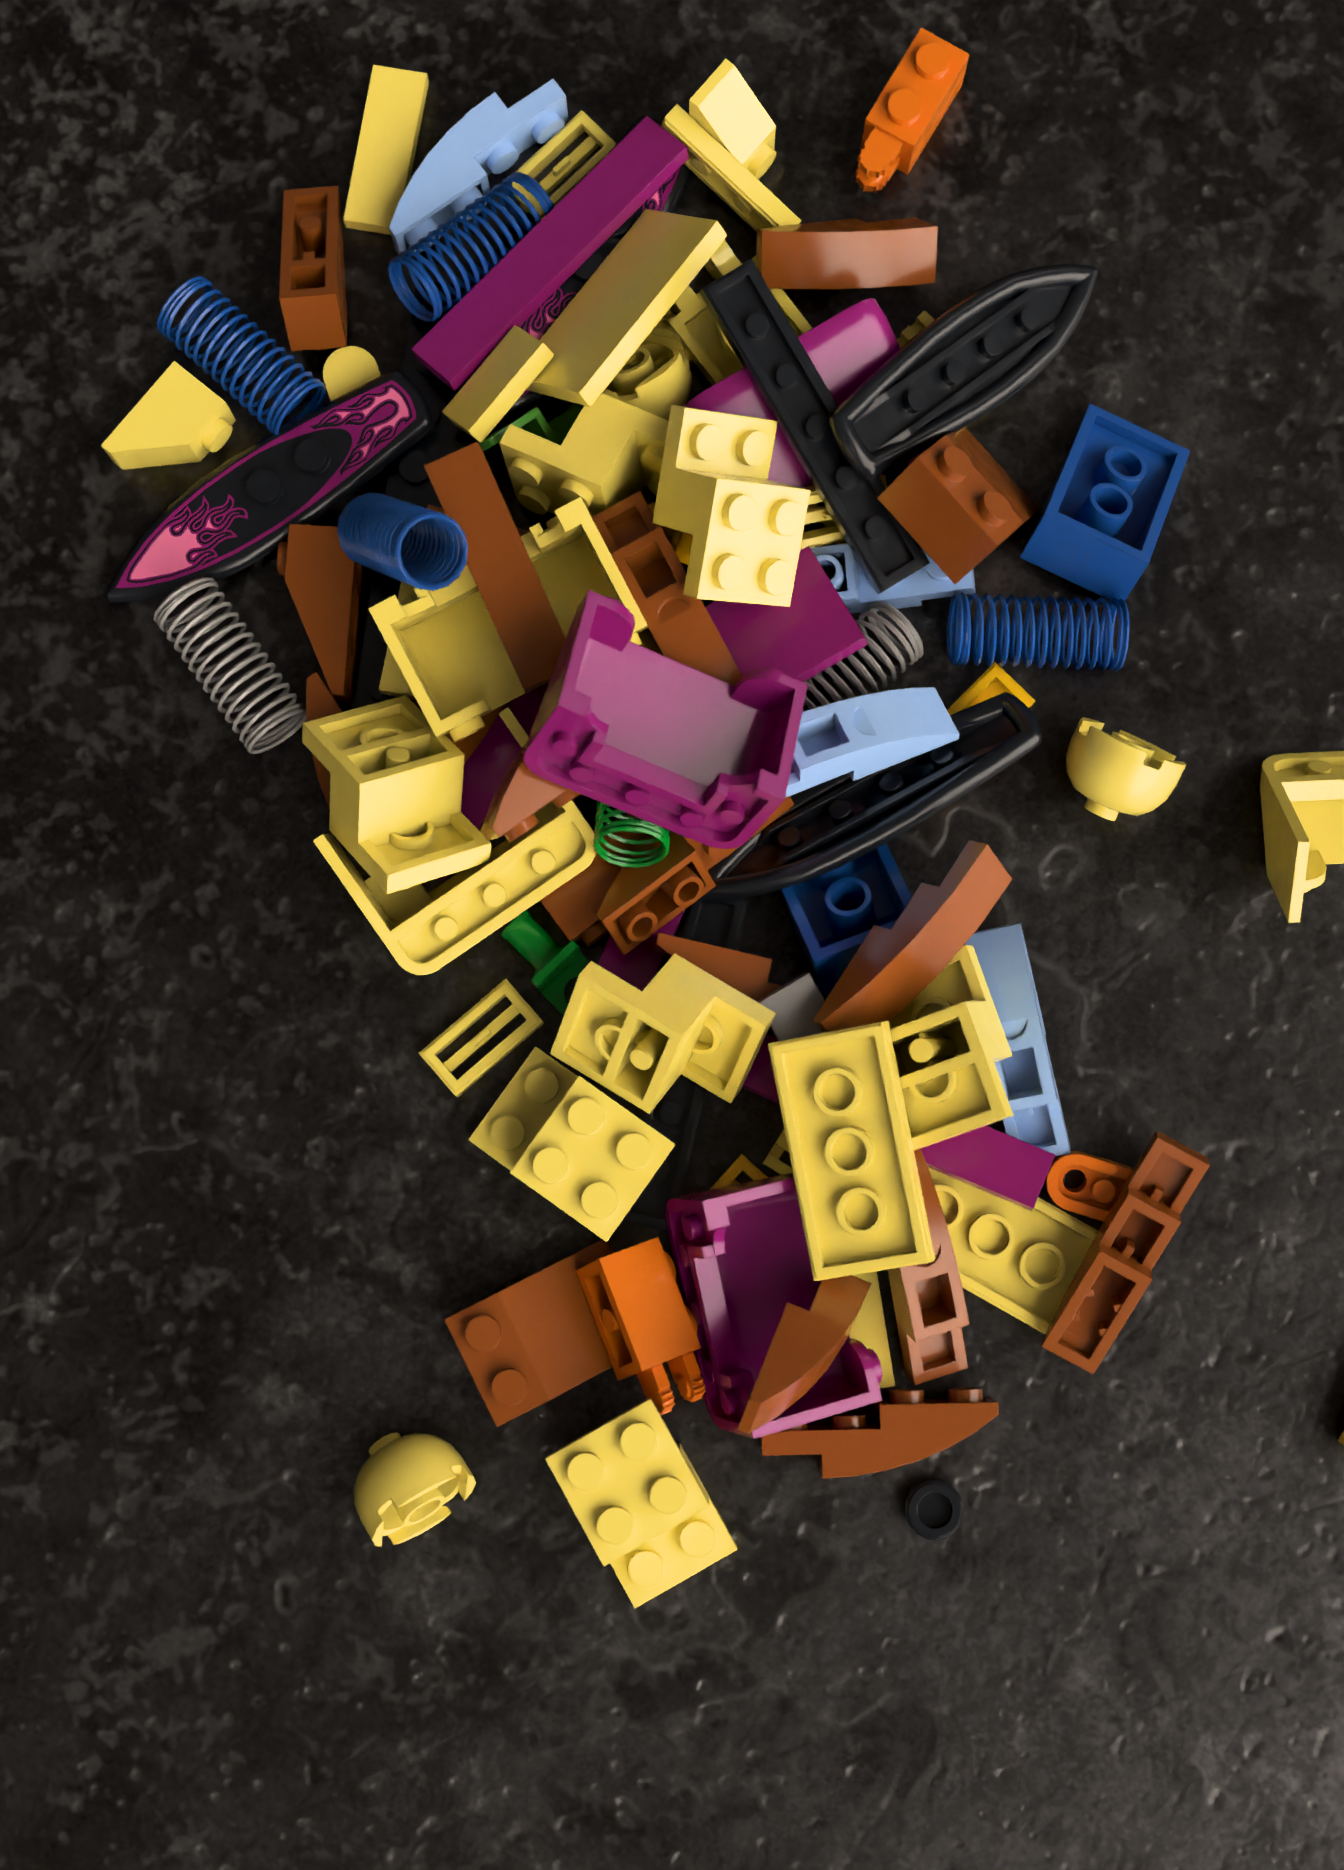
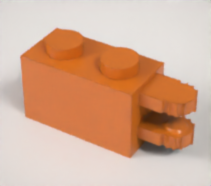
[855,27,970,193]
[576,1237,706,1415]

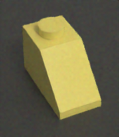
[689,59,776,179]
[101,361,236,470]

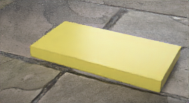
[526,209,727,407]
[768,1021,935,1281]
[928,1167,1098,1334]

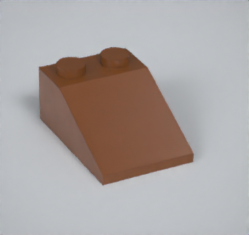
[877,427,1040,584]
[445,1239,613,1427]

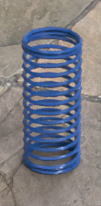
[388,172,554,322]
[157,276,326,435]
[337,493,468,591]
[947,592,1130,672]

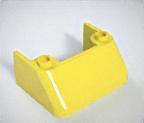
[313,707,596,975]
[1260,751,1344,923]

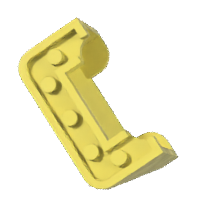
[369,497,648,742]

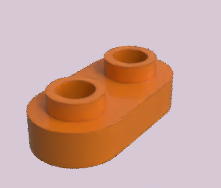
[1045,1150,1134,1222]

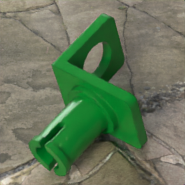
[501,910,590,1016]

